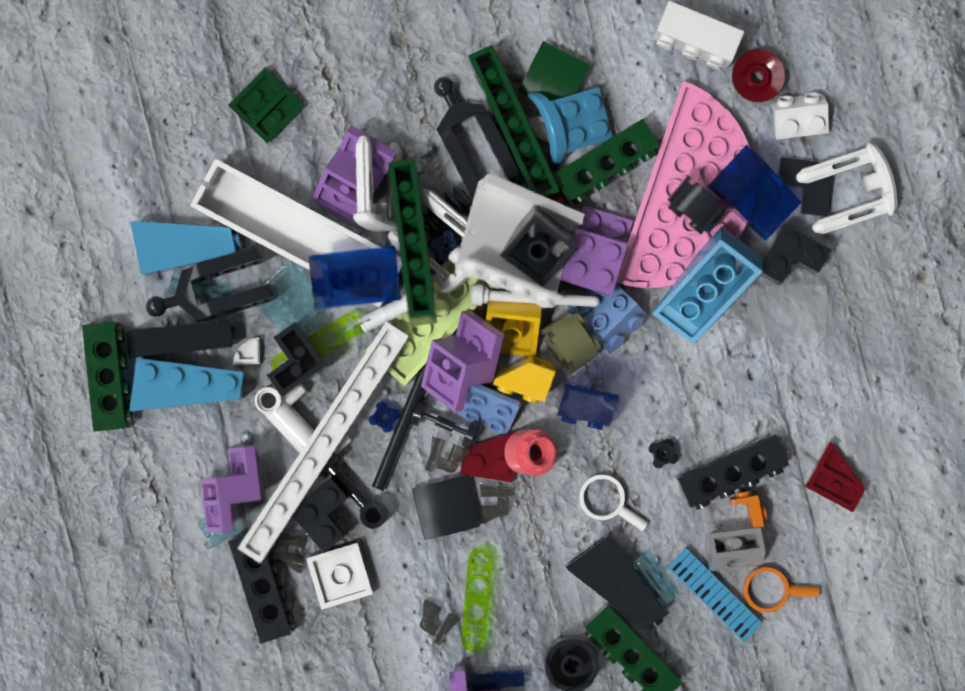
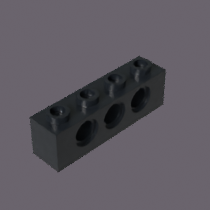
[675,435,789,510]
[228,534,296,644]

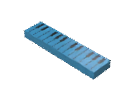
[667,548,762,642]

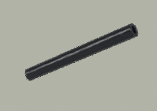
[372,364,426,491]

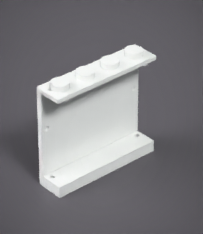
[455,173,584,308]

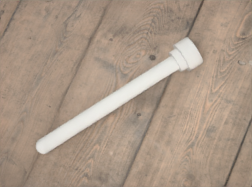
[471,284,600,307]

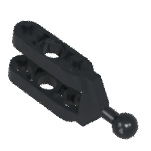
[434,76,522,200]
[146,246,279,322]

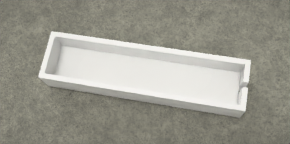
[190,159,402,308]

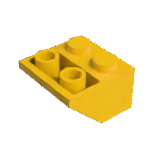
[493,355,556,404]

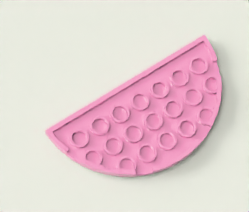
[616,81,755,288]

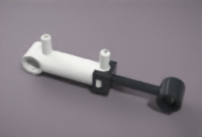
[254,385,387,529]

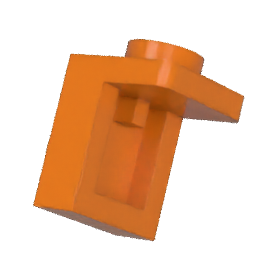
[729,490,767,528]

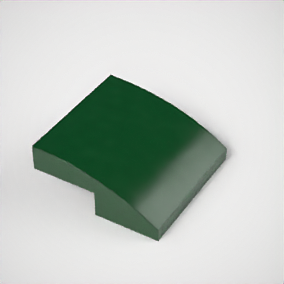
[518,40,591,101]
[227,67,304,143]

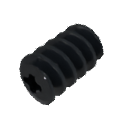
[423,185,473,241]

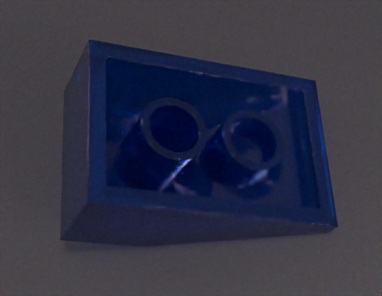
[707,145,802,241]
[308,246,401,309]
[556,383,620,430]

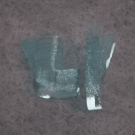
[199,517,239,550]

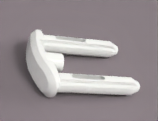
[353,136,403,232]
[796,142,897,234]
[388,188,469,293]

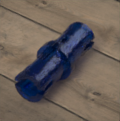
[470,669,525,691]

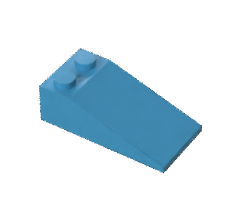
[652,226,763,344]

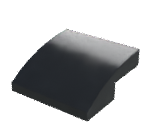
[412,475,480,540]

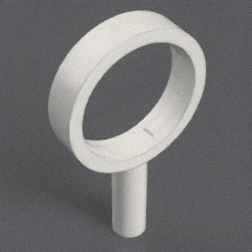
[579,474,648,531]

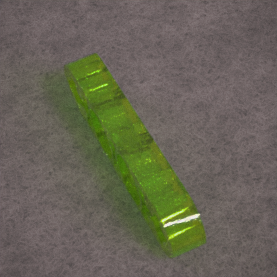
[271,313,363,371]
[461,547,492,652]

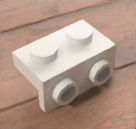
[771,92,829,140]

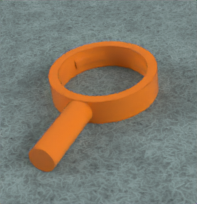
[743,566,819,613]

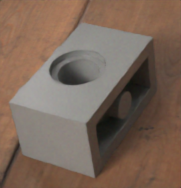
[705,527,766,571]

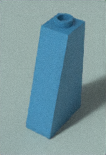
[130,221,242,276]

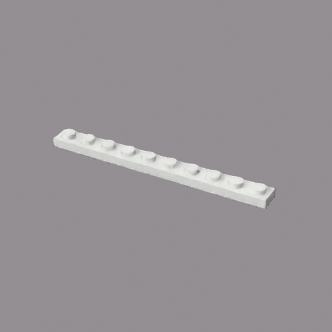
[238,322,409,563]

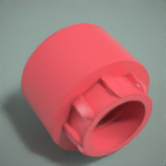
[504,429,557,476]

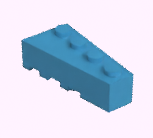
[129,358,247,411]

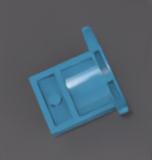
[528,87,612,169]

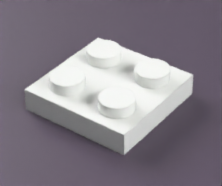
[306,542,373,609]

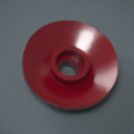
[731,49,785,103]

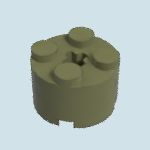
[540,312,601,374]

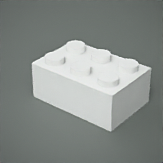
[653,1,744,71]

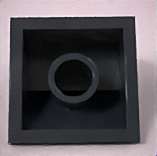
[500,205,577,287]

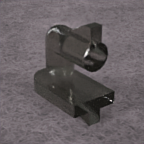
[426,436,470,473]
[480,483,515,524]
[275,532,308,573]
[419,599,461,646]

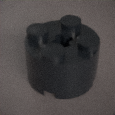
[667,175,729,234]
[544,635,599,691]

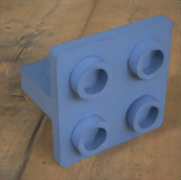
[458,381,523,435]

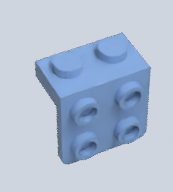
[568,284,647,354]

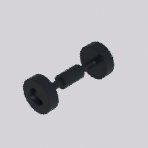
[410,399,480,448]

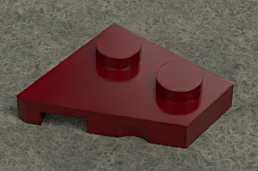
[460,431,517,483]
[804,442,865,512]

